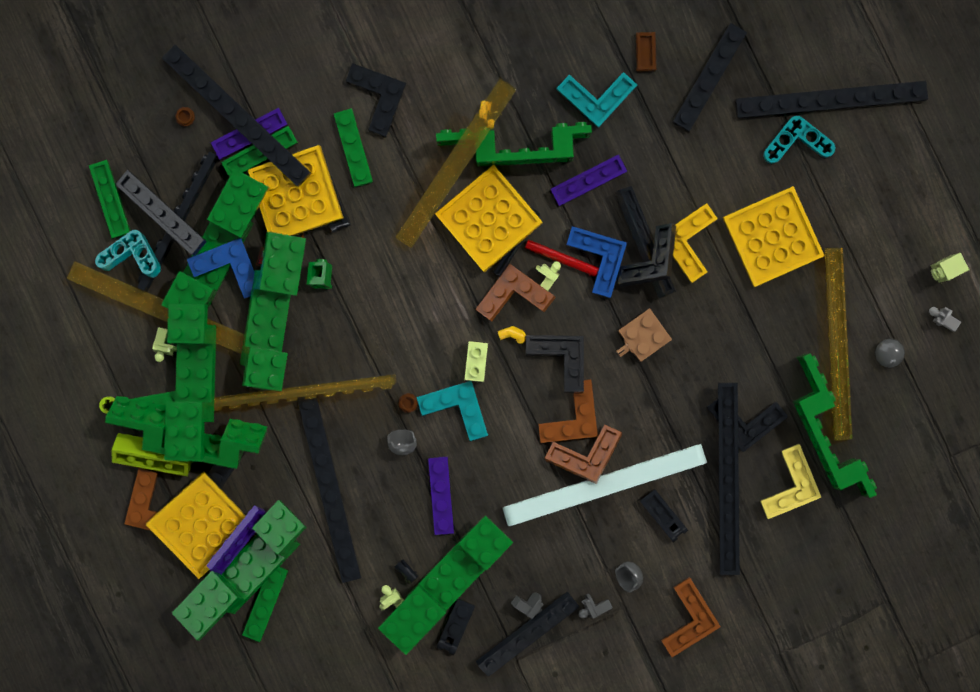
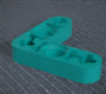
[763,116,836,164]
[95,230,161,278]

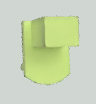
[536,262,561,291]
[152,327,177,362]
[379,585,404,610]

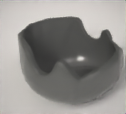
[875,338,905,368]
[387,430,417,456]
[615,561,643,593]

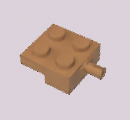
[616,308,672,362]

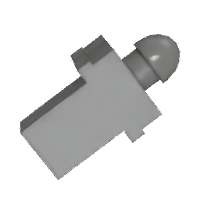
[929,307,961,332]

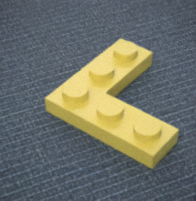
[760,444,821,519]

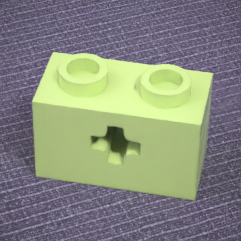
[931,253,969,283]
[465,341,488,382]

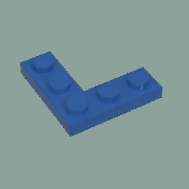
[566,226,627,298]
[186,238,255,299]

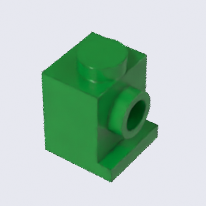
[307,259,332,289]

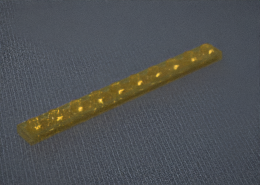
[395,78,516,248]
[825,248,852,440]
[67,261,245,354]
[214,374,397,411]

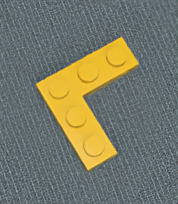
[673,203,718,283]

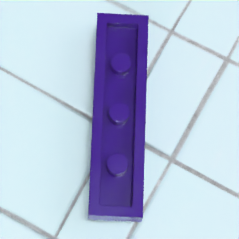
[211,108,288,160]
[550,154,627,206]
[428,457,454,535]
[206,505,267,575]

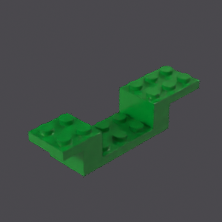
[436,122,592,167]
[161,169,269,309]
[240,232,306,391]
[164,304,216,461]
[793,353,877,498]
[105,396,268,469]
[172,500,307,641]
[378,515,513,655]

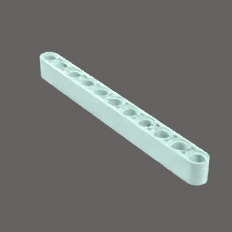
[502,444,707,526]

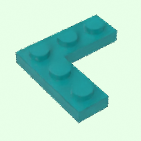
[556,72,637,128]
[416,381,488,441]

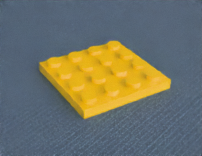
[248,145,343,236]
[435,165,543,272]
[723,186,825,287]
[146,472,246,579]

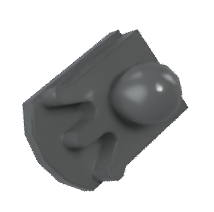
[511,592,543,619]
[578,593,613,619]

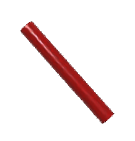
[525,239,599,277]

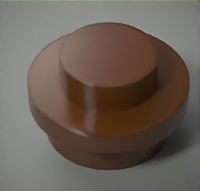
[175,107,195,126]
[399,393,418,412]

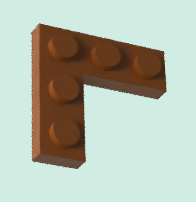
[475,264,556,322]
[538,379,598,443]
[545,425,622,484]
[125,468,159,531]
[661,577,721,657]

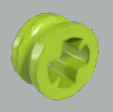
[99,397,115,414]

